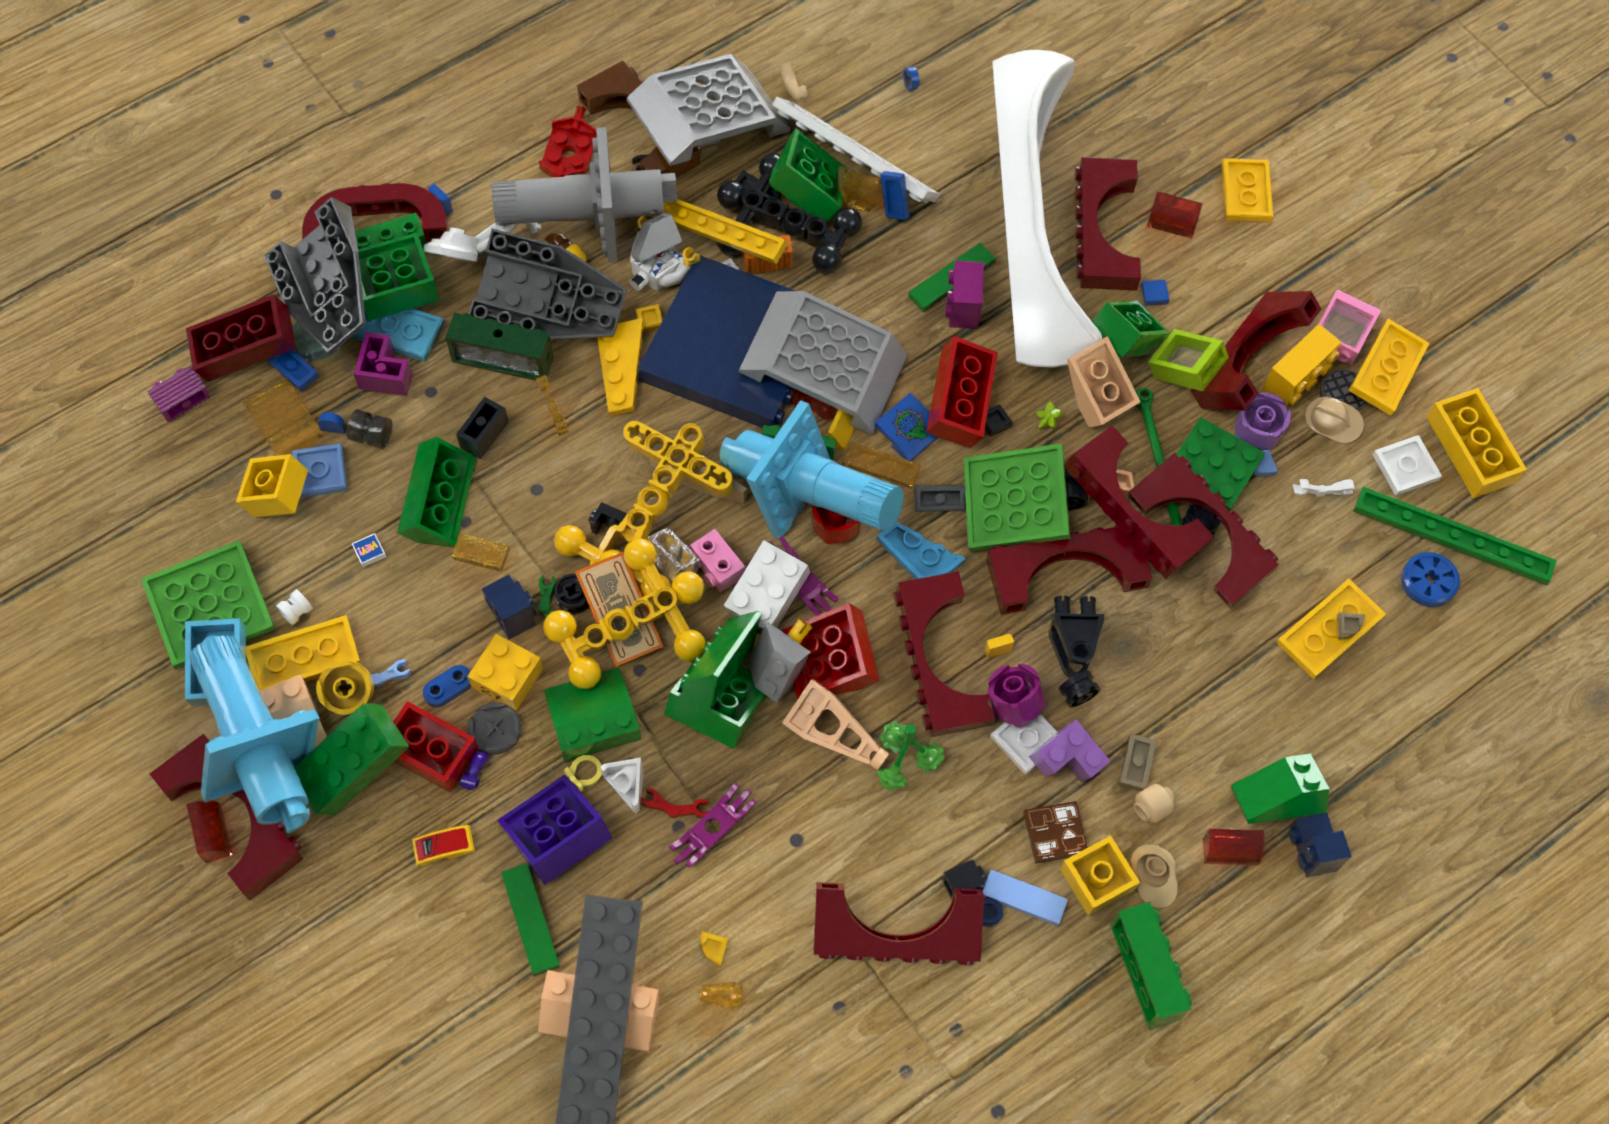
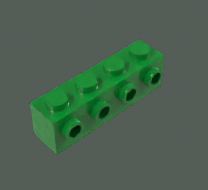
[355,213,427,249]

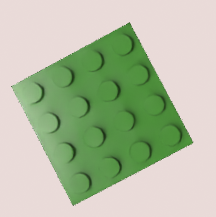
[963,443,1071,552]
[141,540,276,670]

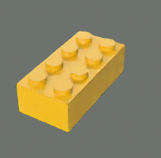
[1426,388,1527,499]

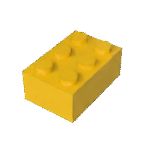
[1261,324,1342,407]

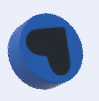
[903,66,920,91]

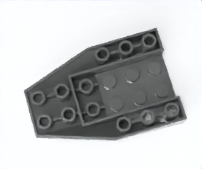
[264,197,366,354]
[468,228,627,340]

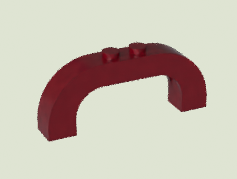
[302,183,449,242]

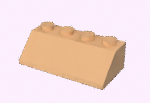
[538,970,660,1052]

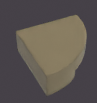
[1337,612,1365,640]

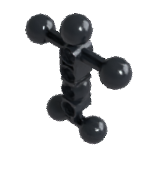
[717,153,862,274]

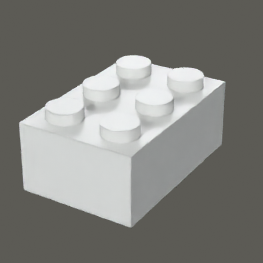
[724,540,810,632]

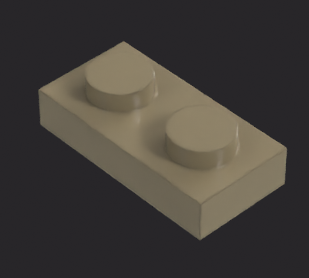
[1119,734,1157,791]

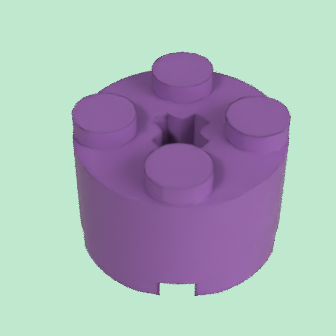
[1235,392,1291,450]

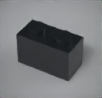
[456,396,509,459]

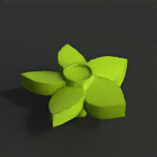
[1036,401,1063,429]

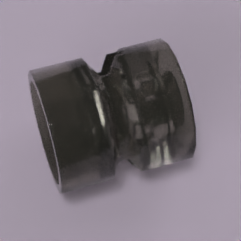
[347,409,393,449]

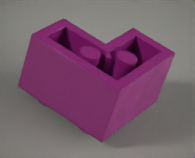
[945,261,984,329]
[354,332,413,396]

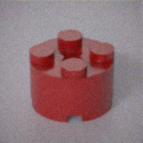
[811,505,861,544]

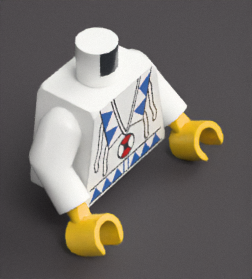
[629,216,700,291]

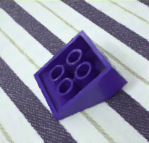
[497,774,612,885]

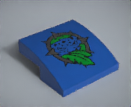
[875,393,939,463]

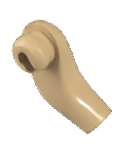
[779,62,808,101]

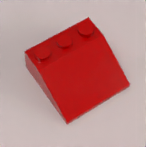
[781,603,880,700]

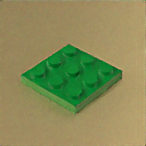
[1176,417,1265,511]

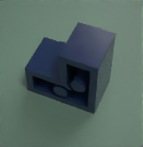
[482,575,537,640]
[1289,813,1352,878]

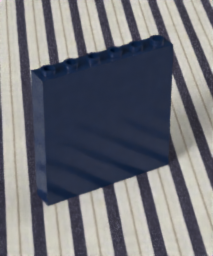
[638,255,795,428]

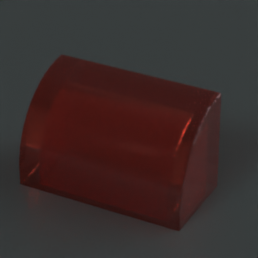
[1147,191,1203,239]
[186,801,233,863]
[1203,828,1264,865]

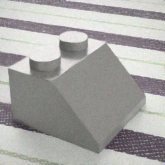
[748,622,810,703]

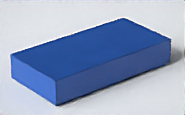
[880,171,910,220]

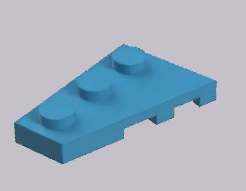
[877,521,966,579]

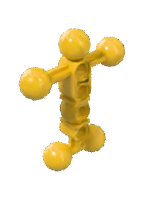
[543,538,707,689]

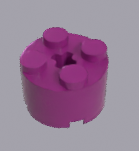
[988,664,1046,727]

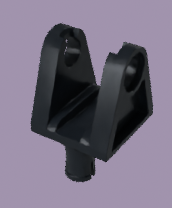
[1048,596,1104,678]

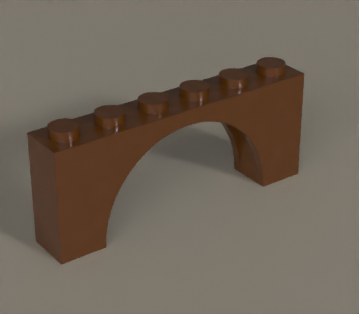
[577,60,701,178]

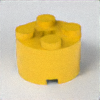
[316,661,374,715]

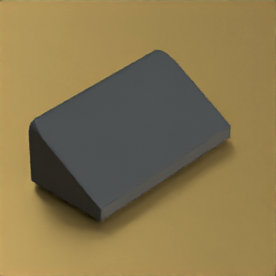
[914,484,965,511]

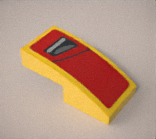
[412,825,475,867]

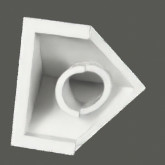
[600,758,644,814]

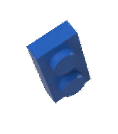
[267,350,319,392]

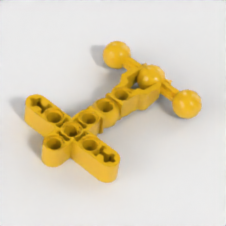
[554,421,735,605]

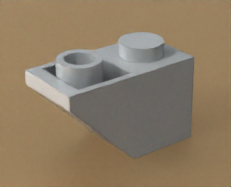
[631,213,683,263]

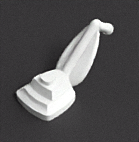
[423,223,541,262]

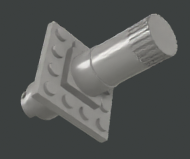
[492,127,677,263]

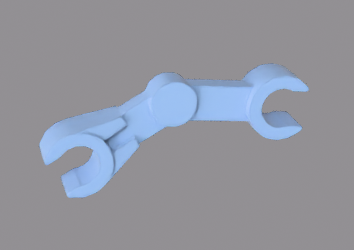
[343,659,412,687]

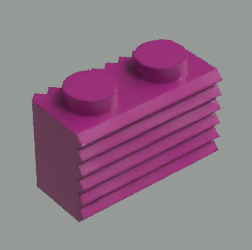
[147,366,211,422]

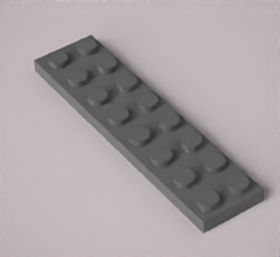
[556,895,643,1124]

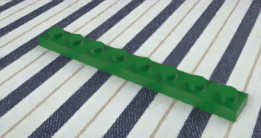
[1353,487,1557,585]

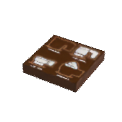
[1023,801,1088,864]

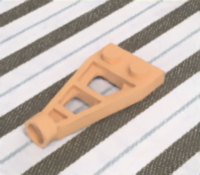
[782,680,890,771]

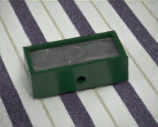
[445,313,554,383]

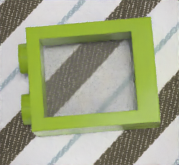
[1148,329,1229,391]

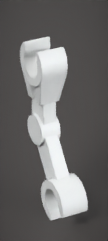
[1292,479,1355,497]

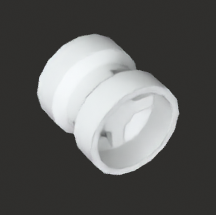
[276,589,313,626]

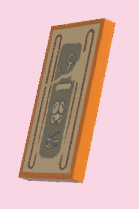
[575,552,664,668]

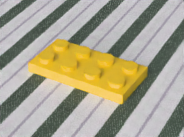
[1348,319,1429,416]
[1276,579,1386,680]
[246,615,361,691]

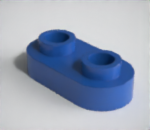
[423,665,471,708]

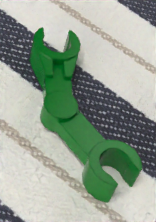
[538,575,556,618]

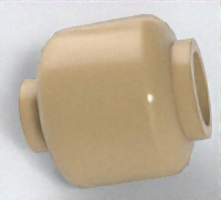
[1134,784,1175,824]

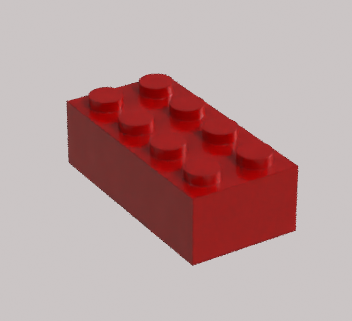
[926,336,998,448]

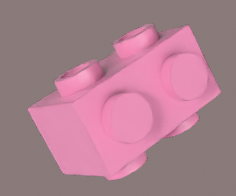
[690,529,745,593]

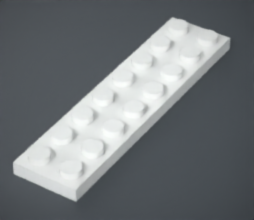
[772,97,941,203]

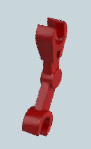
[640,788,709,819]

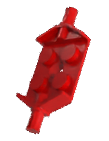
[539,106,597,178]

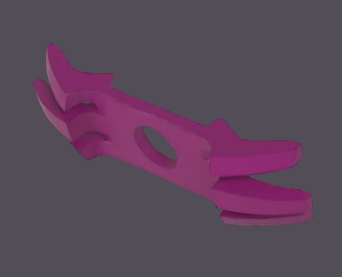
[769,536,839,616]
[669,782,756,868]

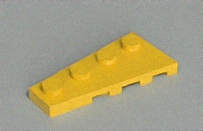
[597,318,645,417]

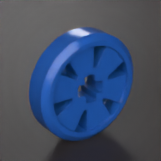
[1401,552,1460,607]

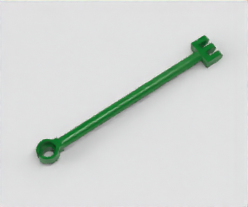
[1135,387,1198,555]

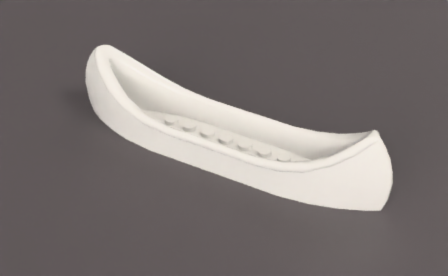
[993,50,1102,368]

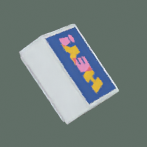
[352,533,386,568]

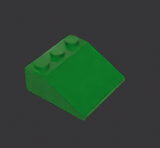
[769,129,850,222]
[358,233,440,321]
[664,657,766,749]
[544,668,641,762]

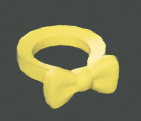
[563,755,602,792]

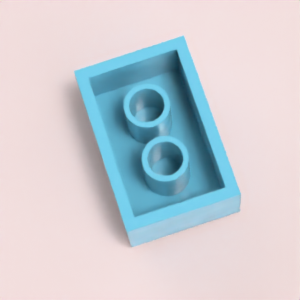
[185,618,246,706]

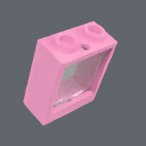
[1319,290,1381,365]

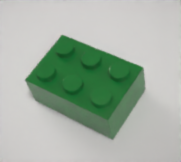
[1092,301,1170,357]

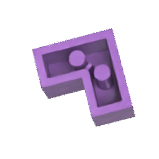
[1029,719,1110,782]

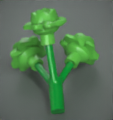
[876,721,944,791]

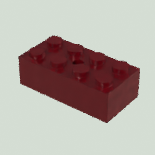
[186,294,296,382]

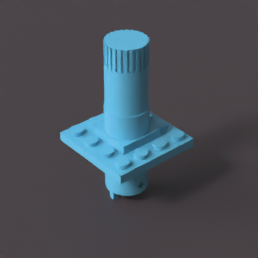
[720,401,904,539]
[189,635,319,834]

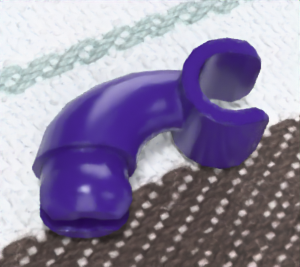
[460,751,489,790]

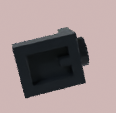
[589,502,628,535]

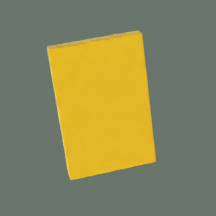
[1222,158,1273,222]

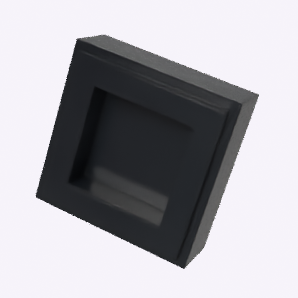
[985,404,1013,437]

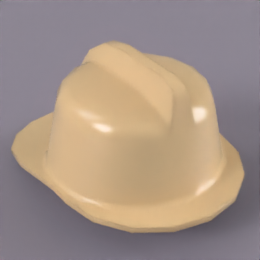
[1305,397,1364,443]
[1131,845,1178,908]

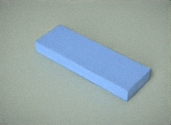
[983,870,1068,926]

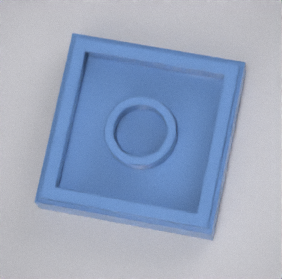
[291,443,348,498]

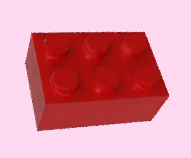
[393,701,479,793]

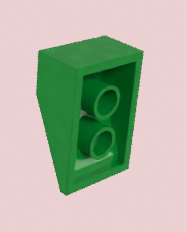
[1231,754,1330,824]

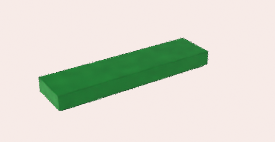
[908,242,996,312]
[501,863,560,976]

